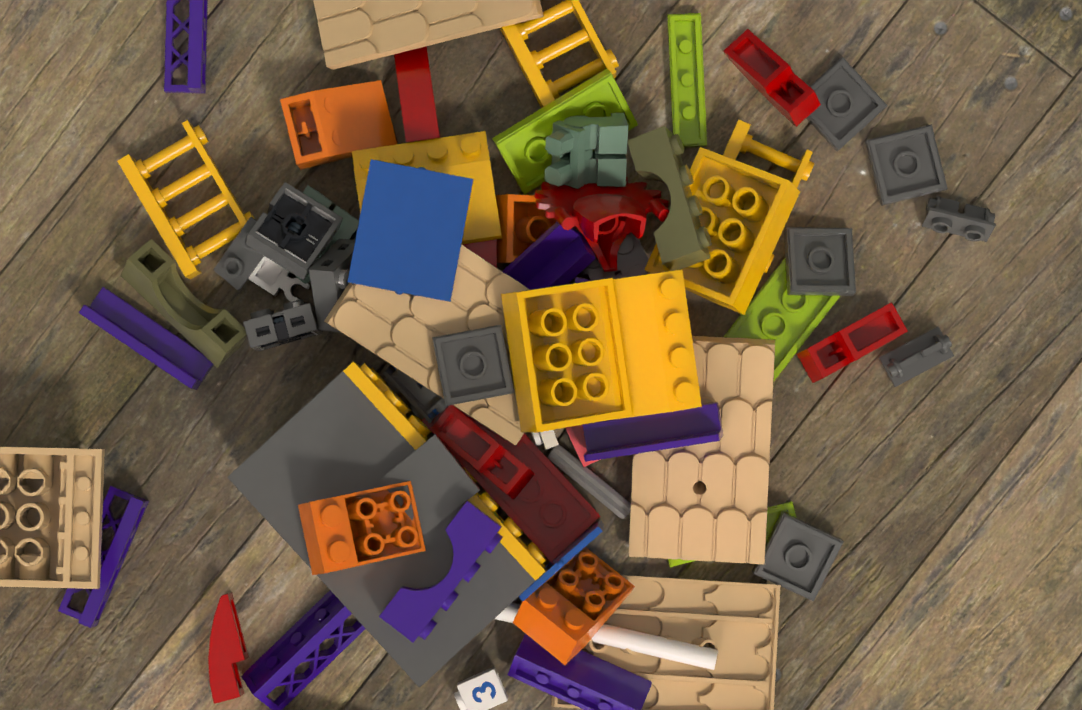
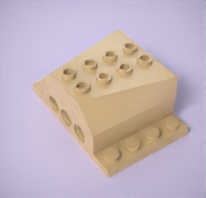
[0,447,105,589]

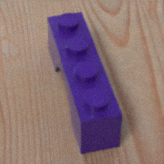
[379,501,503,643]

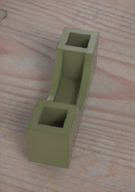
[628,126,712,270]
[121,239,247,368]

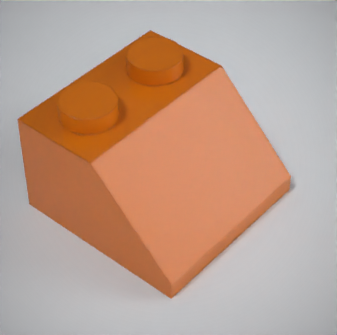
[495,194,557,263]

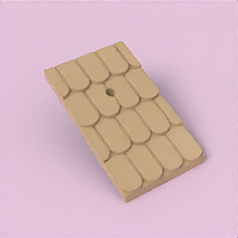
[313,0,544,70]
[324,245,530,445]
[629,336,775,565]
[551,575,781,710]

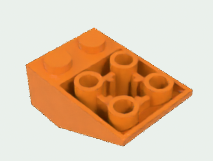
[280,80,397,170]
[298,481,426,575]
[513,547,635,665]

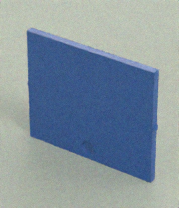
[347,159,473,302]
[519,519,604,601]

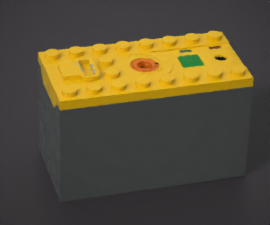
[227,362,546,688]

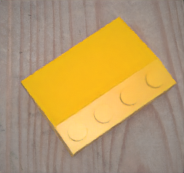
[352,131,502,245]
[644,147,800,315]
[612,269,702,420]
[501,278,633,433]

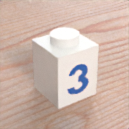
[454,666,508,710]

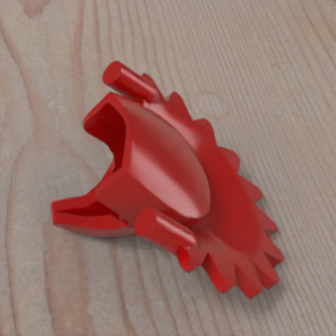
[534,177,669,272]

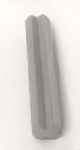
[548,445,631,519]

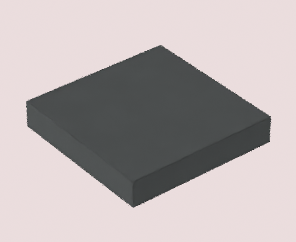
[806,57,888,152]
[865,124,948,206]
[784,227,856,296]
[432,325,514,406]
[379,434,480,535]
[752,511,844,601]

